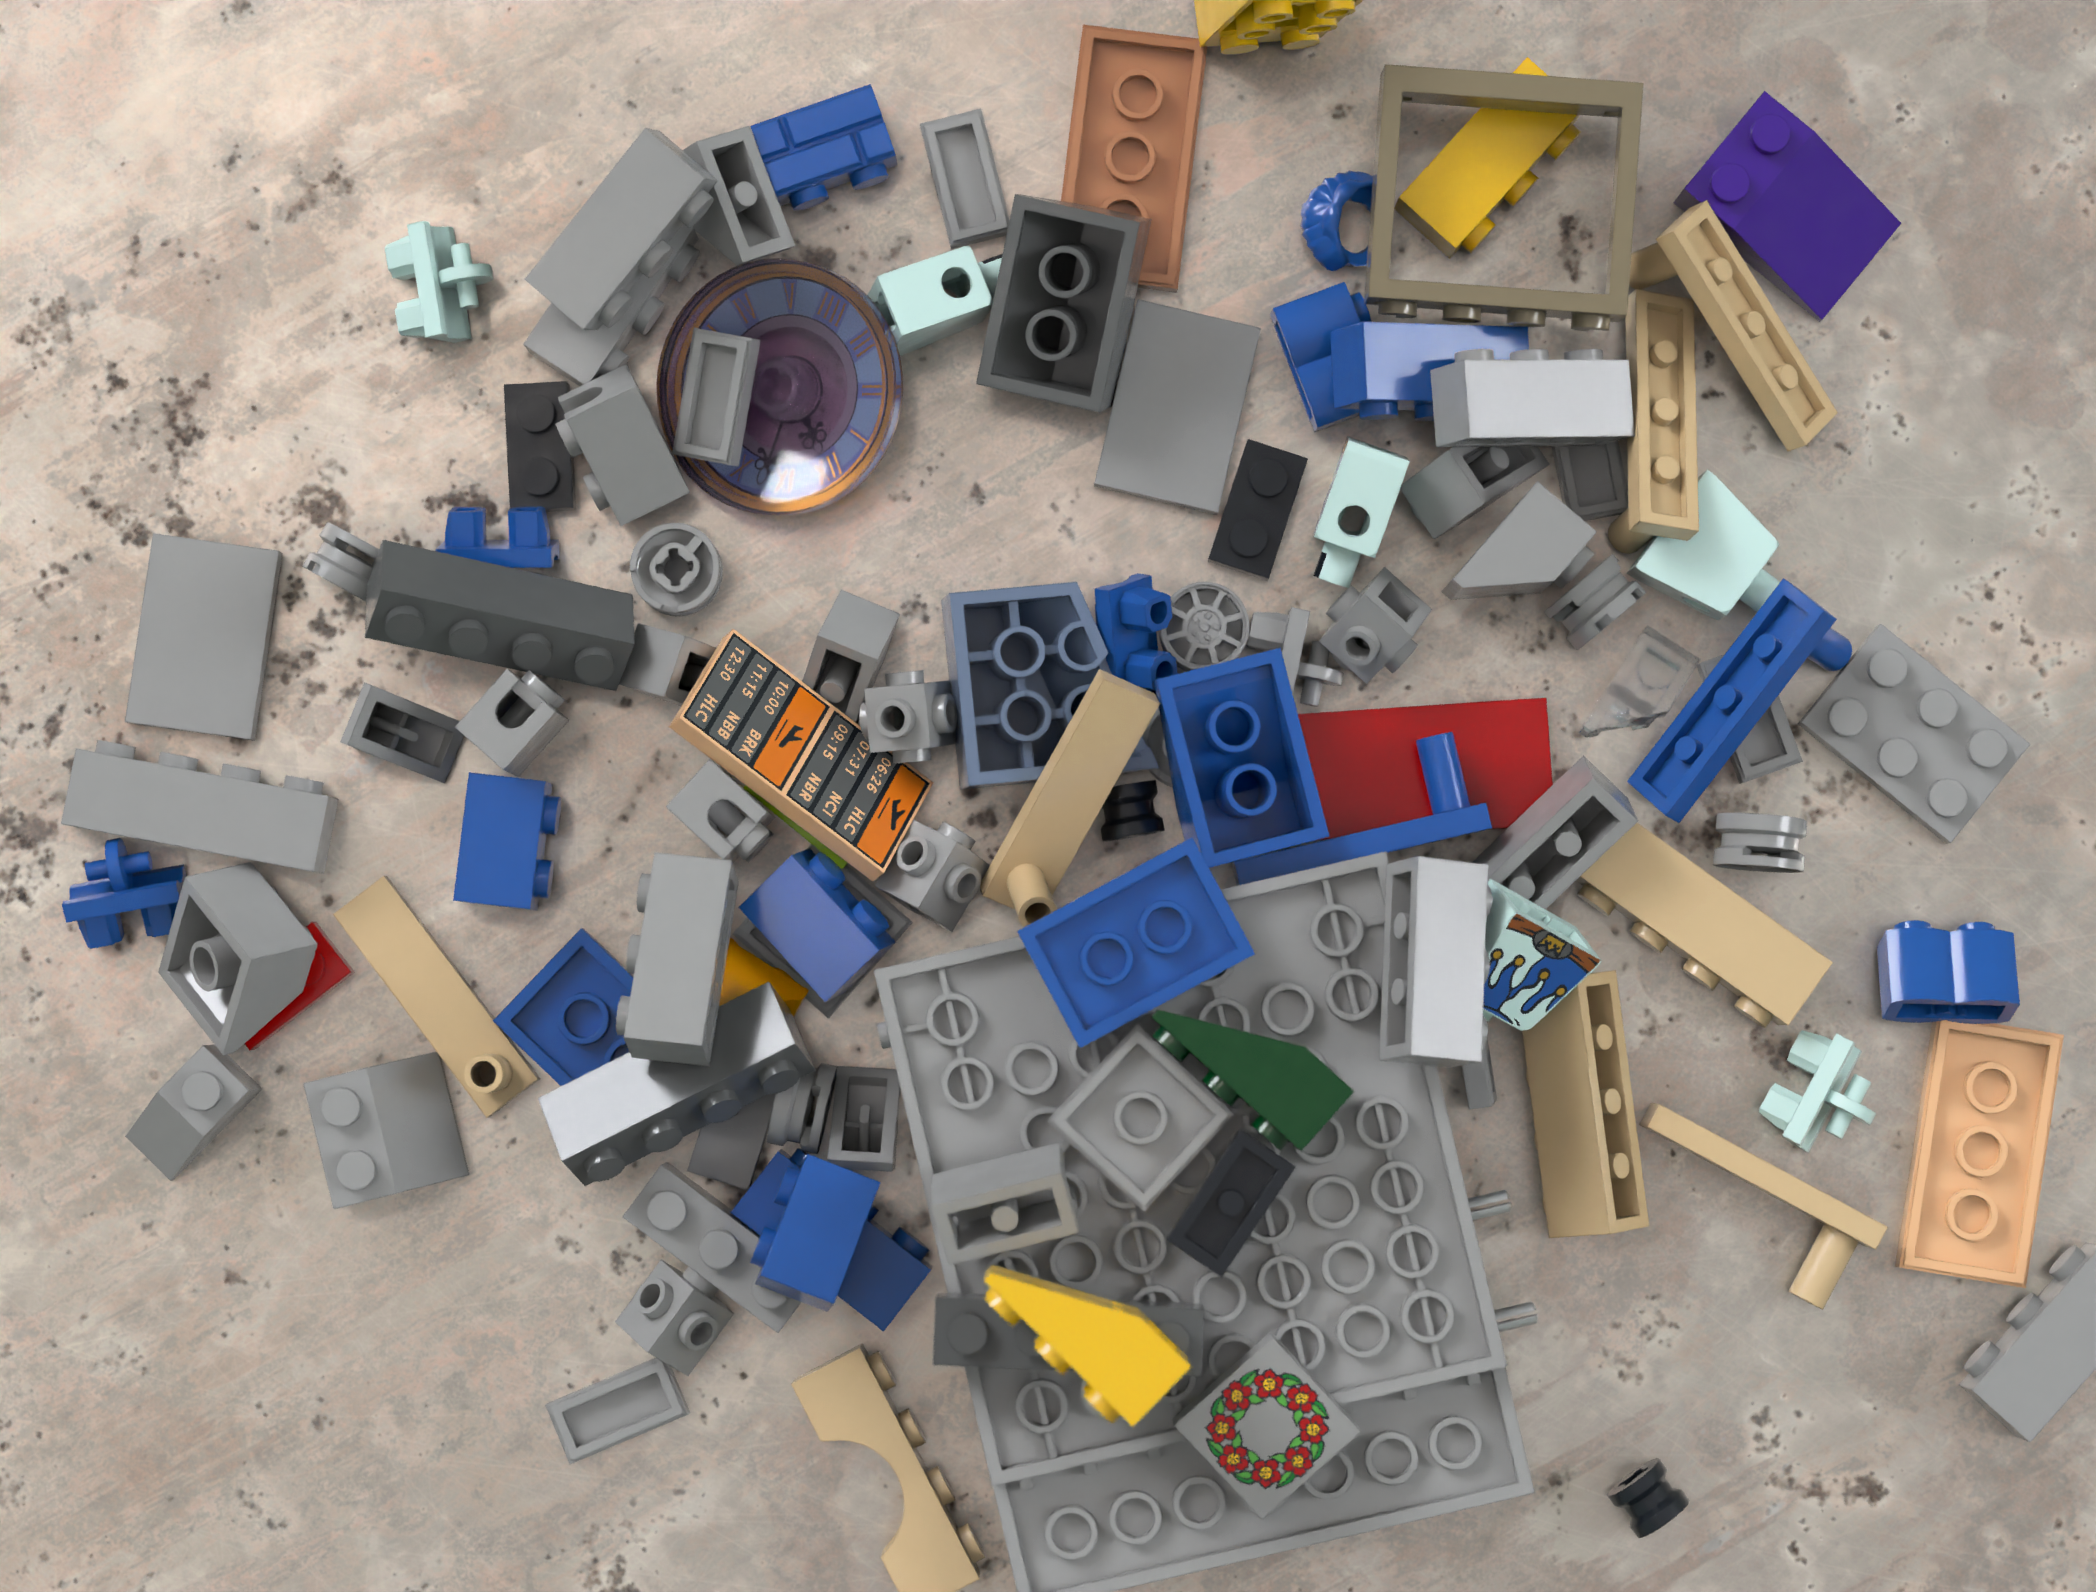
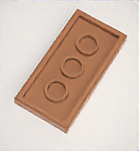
[1061,24,1207,293]

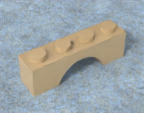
[791,1343,986,1592]

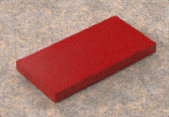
[1298,697,1553,841]

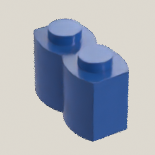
[1270,282,1372,432]
[1877,920,2020,1024]

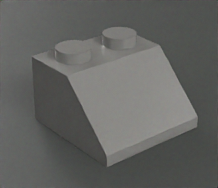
[1442,481,1596,600]
[158,862,317,1055]
[303,1052,470,1209]

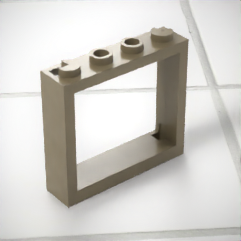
[1364,64,1644,332]

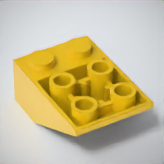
[1194,0,1363,54]
[984,1265,1191,1426]

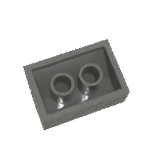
[976,194,1152,412]

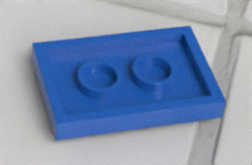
[1017,837,1255,1048]
[493,928,634,1086]

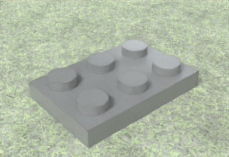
[1798,624,2030,844]

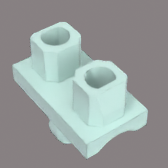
[385,221,493,343]
[1759,1030,1876,1153]

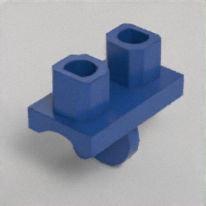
[436,507,560,568]
[1094,573,1177,691]
[62,838,187,949]

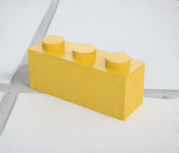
[1394,57,1581,259]

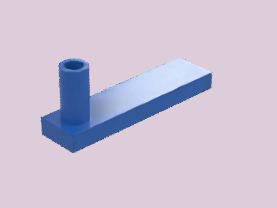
[1627,578,1852,823]
[1232,732,1492,886]

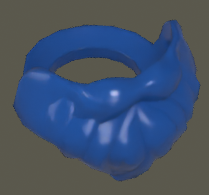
[1300,170,1373,271]

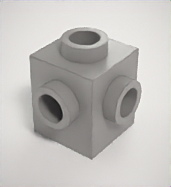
[1319,567,1432,684]
[859,670,957,763]
[875,820,990,932]
[615,1260,734,1376]

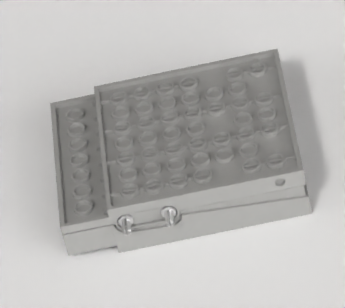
[874,851,1538,1592]

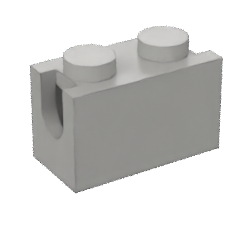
[555,364,690,526]
[455,669,569,777]
[666,759,775,863]
[931,1142,1079,1265]

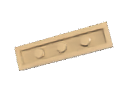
[1629,200,1838,451]
[1608,289,1699,554]
[980,669,1160,927]
[333,876,541,1118]
[1639,1103,1888,1310]

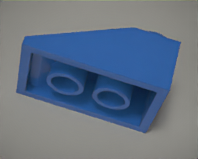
[1154,648,1329,868]

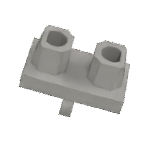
[1246,607,1344,707]

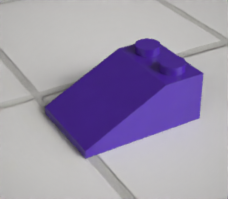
[1673,91,1901,322]

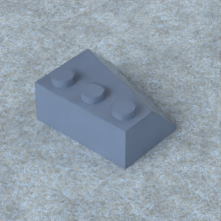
[941,582,1159,790]

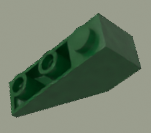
[1151,1010,1355,1151]

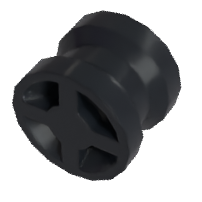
[1100,780,1165,842]
[1607,1458,1690,1538]

